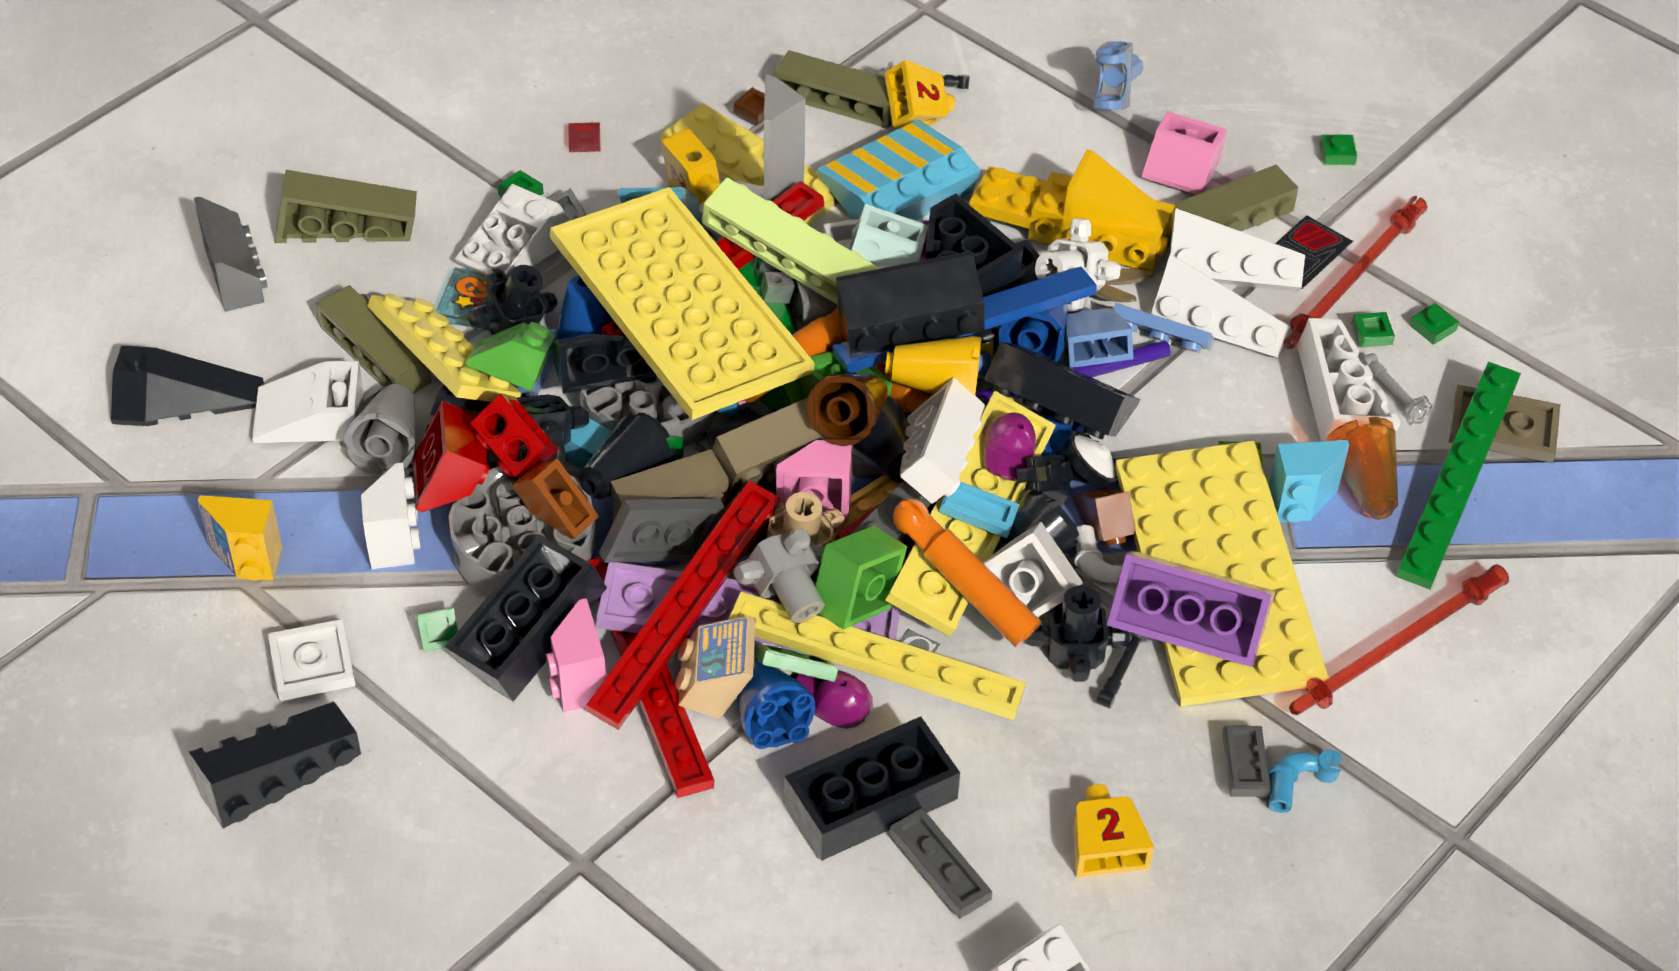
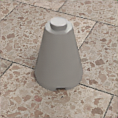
[344,384,416,474]

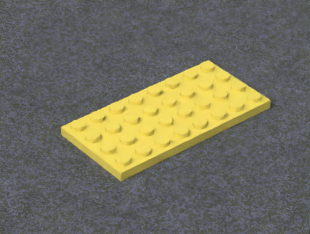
[550,187,815,420]
[1115,441,1328,707]

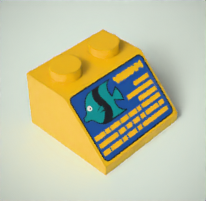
[198,495,282,581]

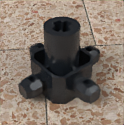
[467,265,558,335]
[497,394,589,461]
[1025,585,1130,682]

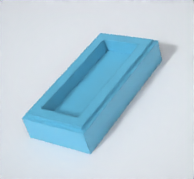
[939,482,1020,538]

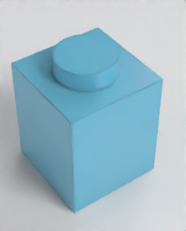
[564,418,612,470]

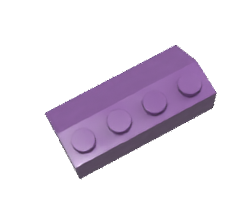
[1107,551,1275,667]

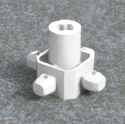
[1035,218,1121,313]

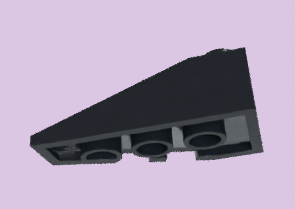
[552,334,657,394]
[111,345,264,426]

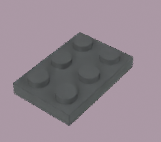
[599,498,725,563]

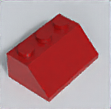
[412,401,489,512]

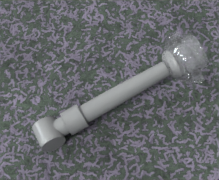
[1360,353,1432,425]

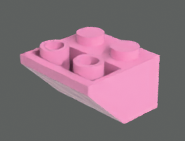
[1142,111,1227,195]

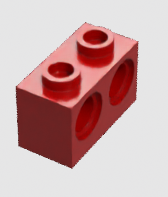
[470,393,559,477]

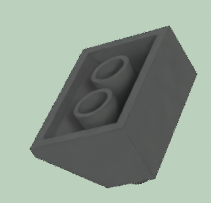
[194,197,268,312]

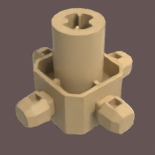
[767,492,845,578]

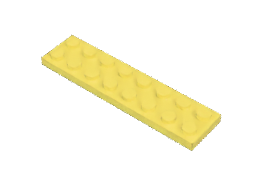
[885,391,1056,637]

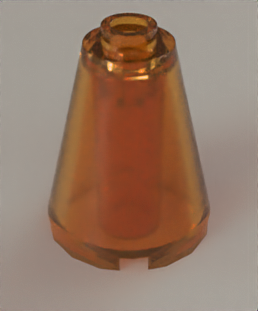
[1327,417,1398,520]

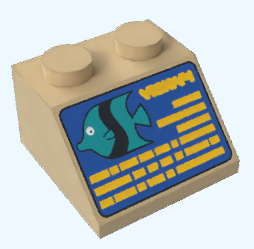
[676,616,756,719]

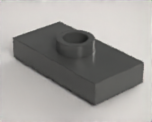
[1222,726,1271,797]

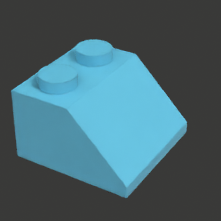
[1268,440,1349,523]

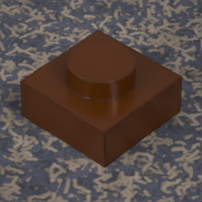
[733,87,765,125]

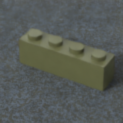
[774,50,892,128]
[1174,164,1299,232]
[316,285,432,393]

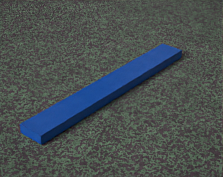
[833,266,1097,374]

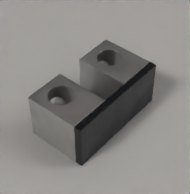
[754,257,797,304]

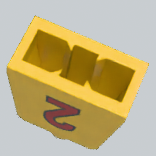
[884,60,955,128]
[660,128,720,205]
[1073,784,1154,878]

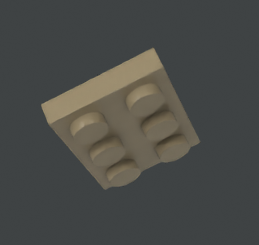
[1448,384,1561,463]

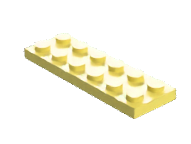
[660,103,839,226]
[367,293,521,402]

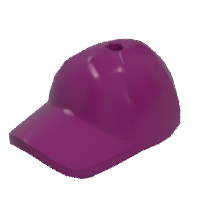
[984,412,1036,482]
[796,671,873,729]

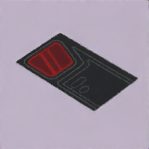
[1276,216,1353,290]

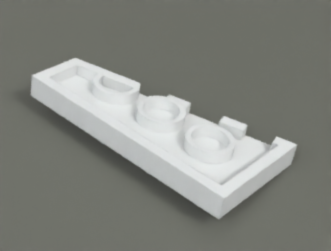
[1151,254,1289,358]

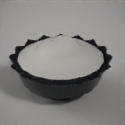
[1066,431,1119,487]

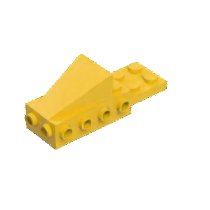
[969,149,1175,271]

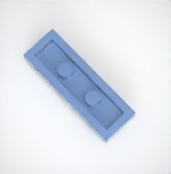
[1114,303,1214,353]

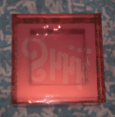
[568,122,601,153]

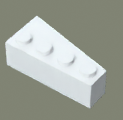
[1168,208,1305,292]
[1297,318,1401,450]
[900,378,985,504]

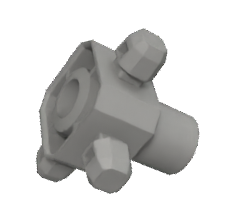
[734,528,825,623]

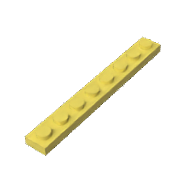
[728,591,1026,720]

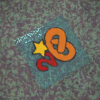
[436,267,489,330]

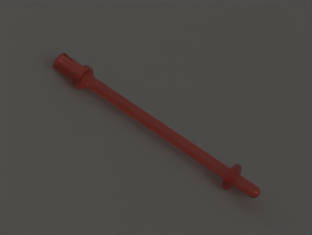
[1283,196,1428,349]
[1289,564,1509,715]

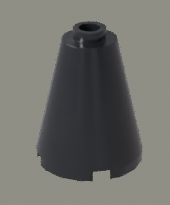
[852,395,909,483]
[580,412,676,499]
[992,490,1079,555]

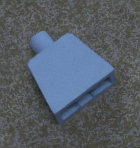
[1066,308,1133,368]

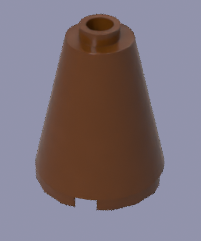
[806,374,888,447]

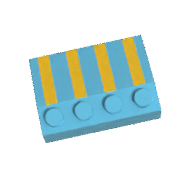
[816,119,981,221]

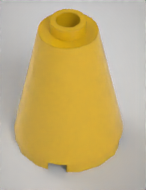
[885,336,981,396]

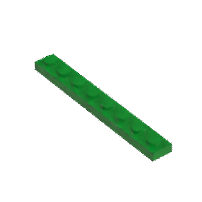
[1396,361,1521,590]

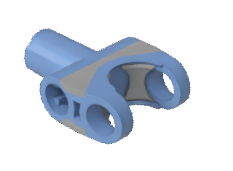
[1094,41,1143,110]

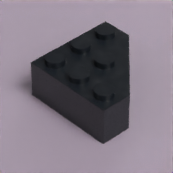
[925,193,1023,297]

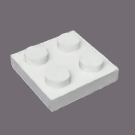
[268,619,356,701]

